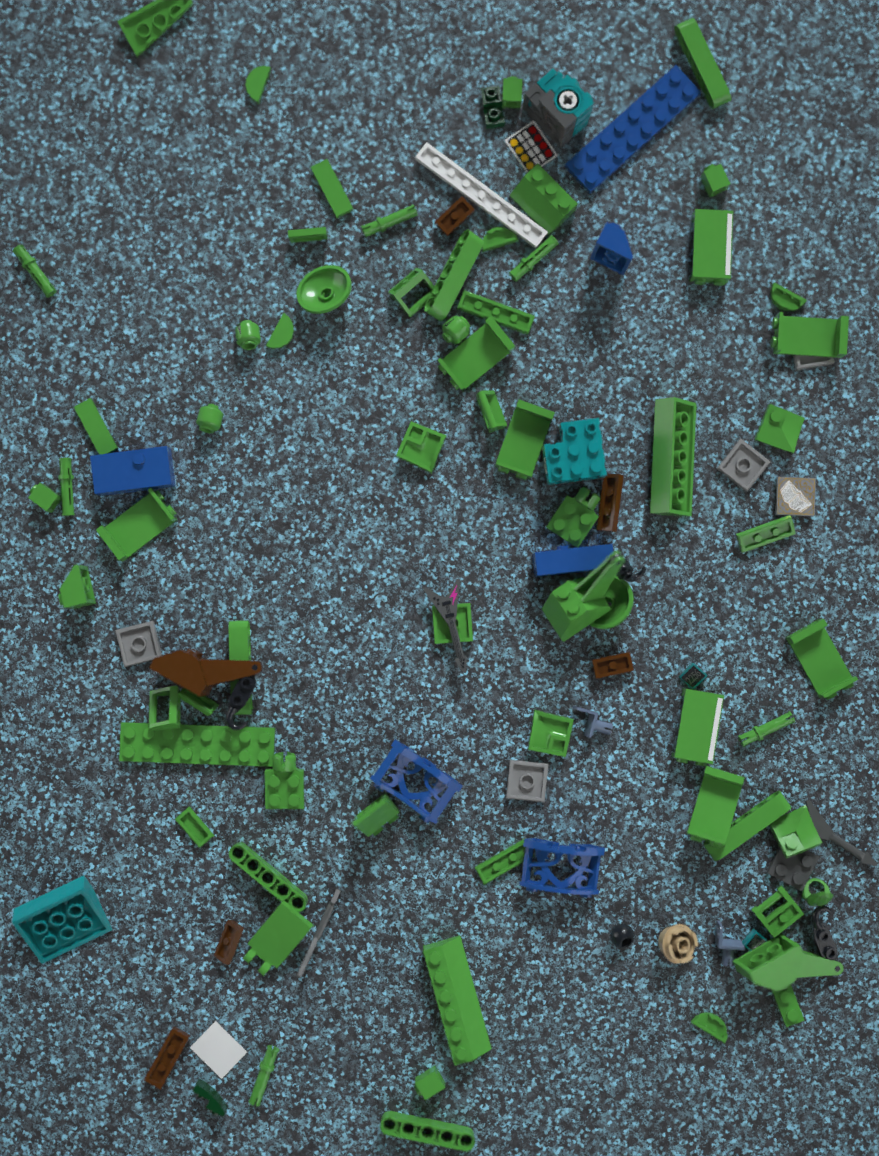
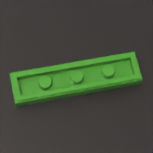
[457,290,535,335]

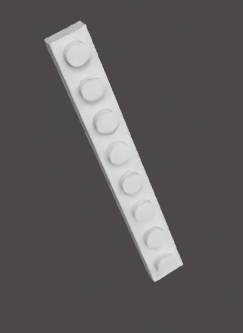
[415,142,548,249]

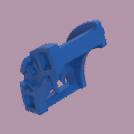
[370,739,463,824]
[519,838,605,898]

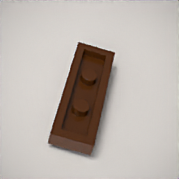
[597,474,624,532]
[144,1026,191,1090]

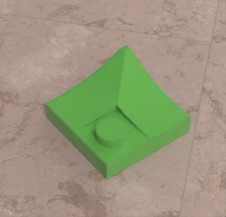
[754,404,805,453]
[396,421,446,474]
[527,709,574,757]
[769,805,822,859]

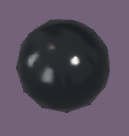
[610,924,635,948]

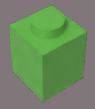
[502,76,522,108]
[700,164,730,198]
[28,482,61,513]
[414,1065,445,1100]

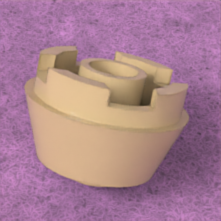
[658,924,698,964]

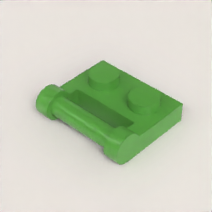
[751,886,804,938]

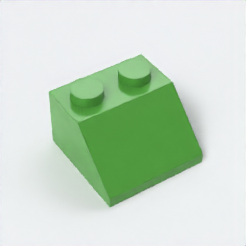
[59,565,96,609]

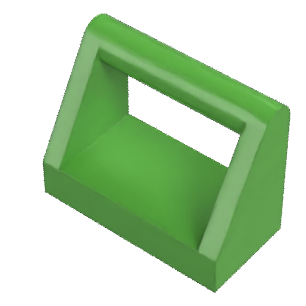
[388,267,434,318]
[476,390,507,433]
[149,686,181,730]

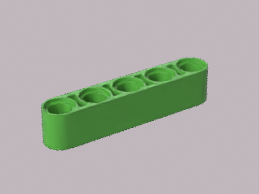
[674,18,731,109]
[424,229,484,321]
[229,620,252,715]
[703,791,791,861]
[229,842,308,912]
[380,1111,475,1151]

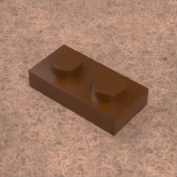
[435,196,475,237]
[592,652,634,679]
[214,919,244,965]

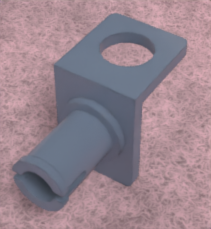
[573,705,613,738]
[715,920,745,967]

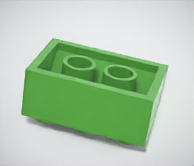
[509,163,578,237]

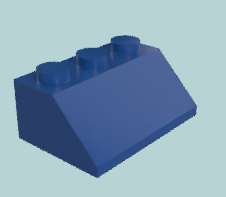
[590,222,633,276]

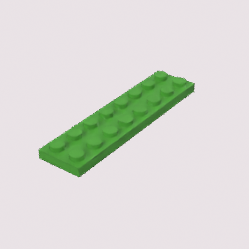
[119,722,276,767]

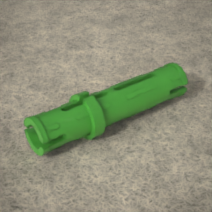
[361,204,418,238]
[509,235,559,282]
[13,244,57,298]
[58,458,75,516]
[738,711,795,747]
[248,1045,279,1106]

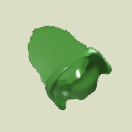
[802,878,833,906]

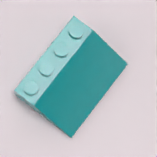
[12,875,112,964]

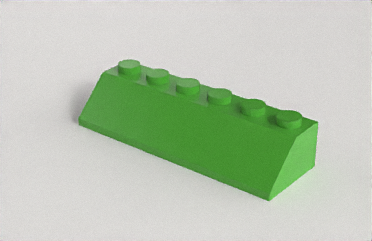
[650,397,696,517]
[423,935,492,1065]

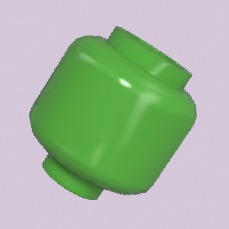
[442,316,470,344]
[235,320,261,350]
[196,404,224,434]

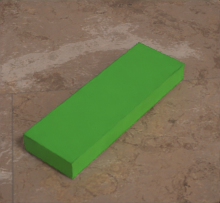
[310,159,354,219]
[74,398,119,455]
[736,515,796,553]
[475,838,534,885]

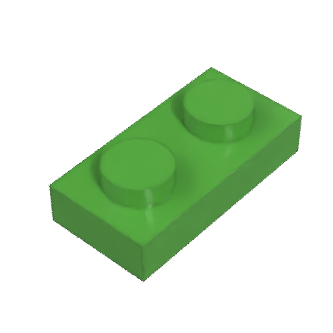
[771,984,804,1027]

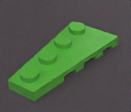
[117,0,194,58]

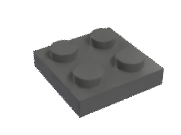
[766,846,819,891]

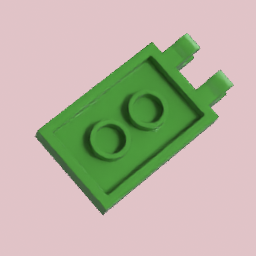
[243,900,313,976]

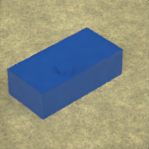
[90,446,176,496]
[532,544,613,577]

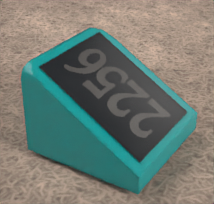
[679,663,708,690]
[742,928,768,951]

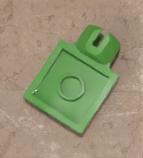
[546,487,600,548]
[265,752,305,809]

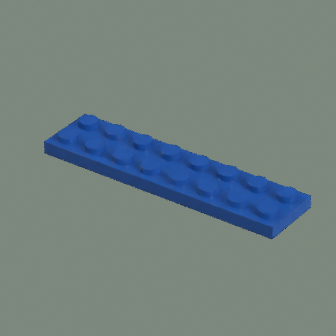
[564,65,701,194]

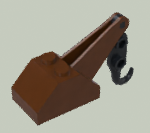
[149,648,263,730]

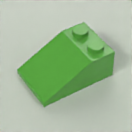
[352,792,400,837]

